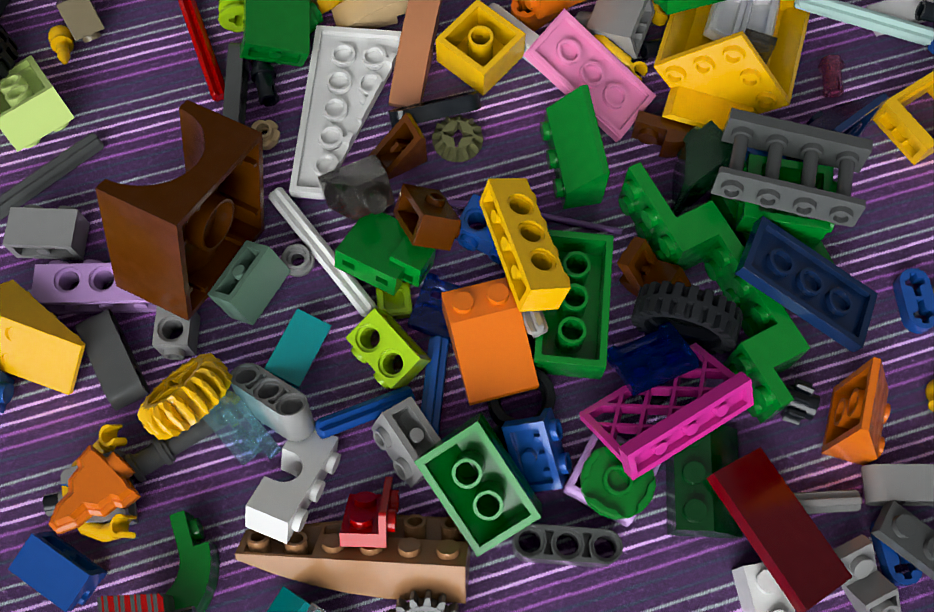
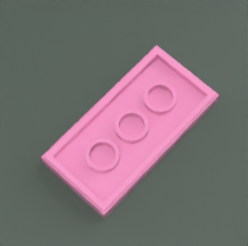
[523,8,657,142]

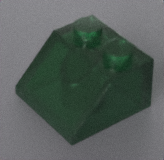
[671,120,733,216]

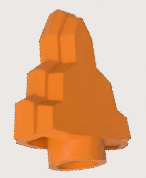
[48,445,141,534]

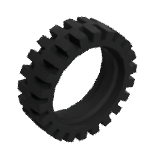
[631,281,743,354]

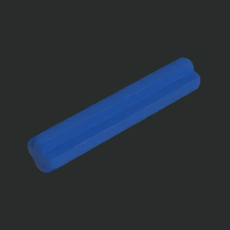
[421,335,449,436]
[315,386,415,439]

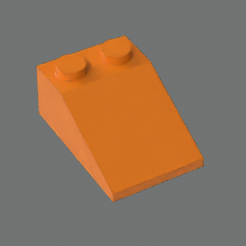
[441,277,539,406]
[821,357,891,466]

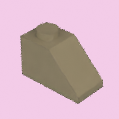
[56,0,105,43]

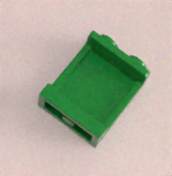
[240,0,310,67]

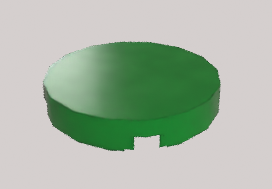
[580,443,656,520]

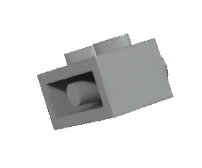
[2,204,90,260]
[371,396,441,488]

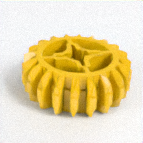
[137,353,233,440]

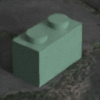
[207,240,291,325]

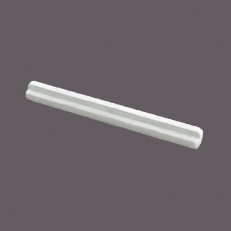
[268,187,377,317]

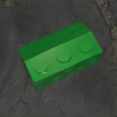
[540,85,610,209]
[414,413,542,557]

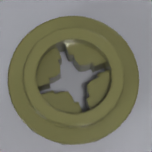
[432,114,483,162]

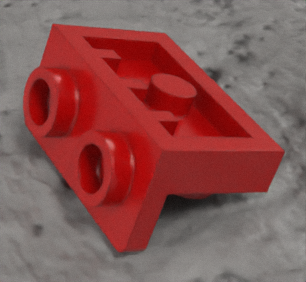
[339,476,400,548]

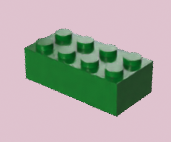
[532,229,614,380]

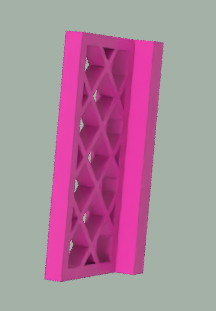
[579,343,754,481]

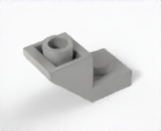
[833,534,902,612]

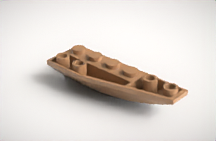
[235,514,471,604]

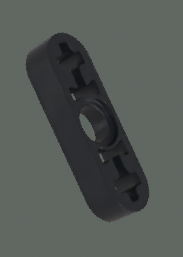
[388,91,481,128]

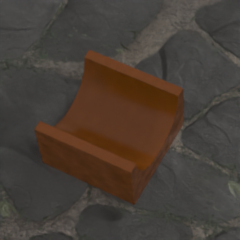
[95,100,265,321]

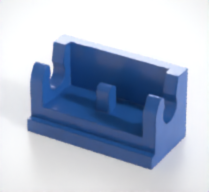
[8,531,108,612]

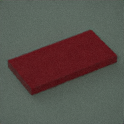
[706,447,852,612]

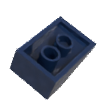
[785,93,889,166]

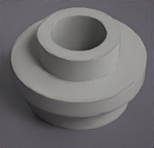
[281,244,315,277]

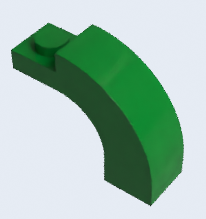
[165,510,220,612]

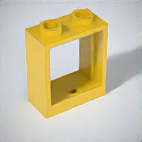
[873,71,934,165]

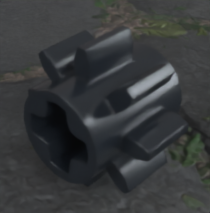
[780,378,820,426]

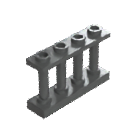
[711,108,873,227]

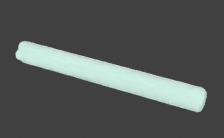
[794,0,934,46]

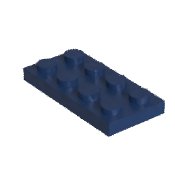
[735,216,878,353]

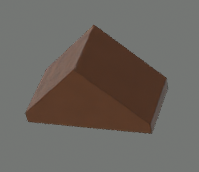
[368,113,428,181]

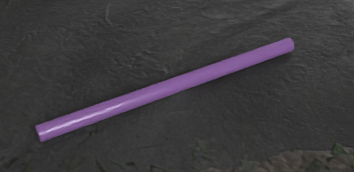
[541,213,622,235]

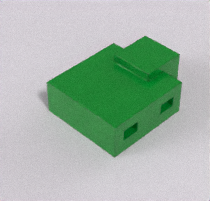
[334,207,436,296]

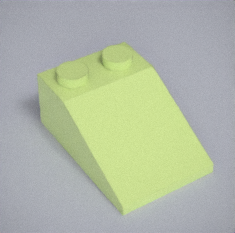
[0,55,75,152]

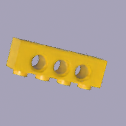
[479,178,571,312]

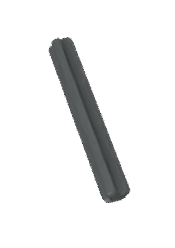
[0,133,104,220]

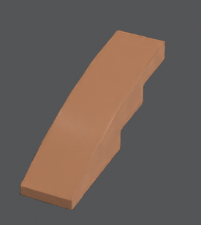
[388,0,443,107]

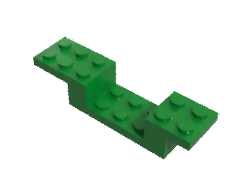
[618,162,810,424]

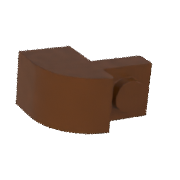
[631,110,701,158]
[617,236,691,297]

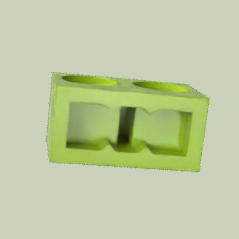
[346,308,431,389]

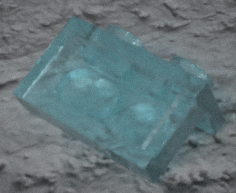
[202,389,282,465]

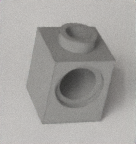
[152,306,201,360]

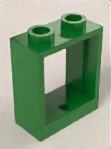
[735,154,837,244]

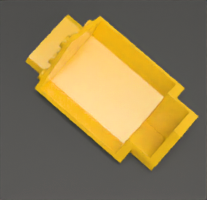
[653,0,810,134]

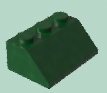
[665,424,743,539]

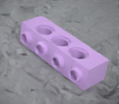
[31,259,157,315]

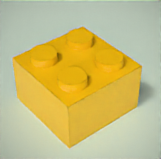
[436,0,526,96]

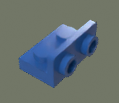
[501,408,572,492]

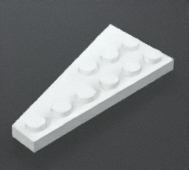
[289,25,401,199]

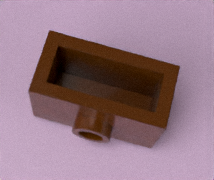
[393,183,461,251]

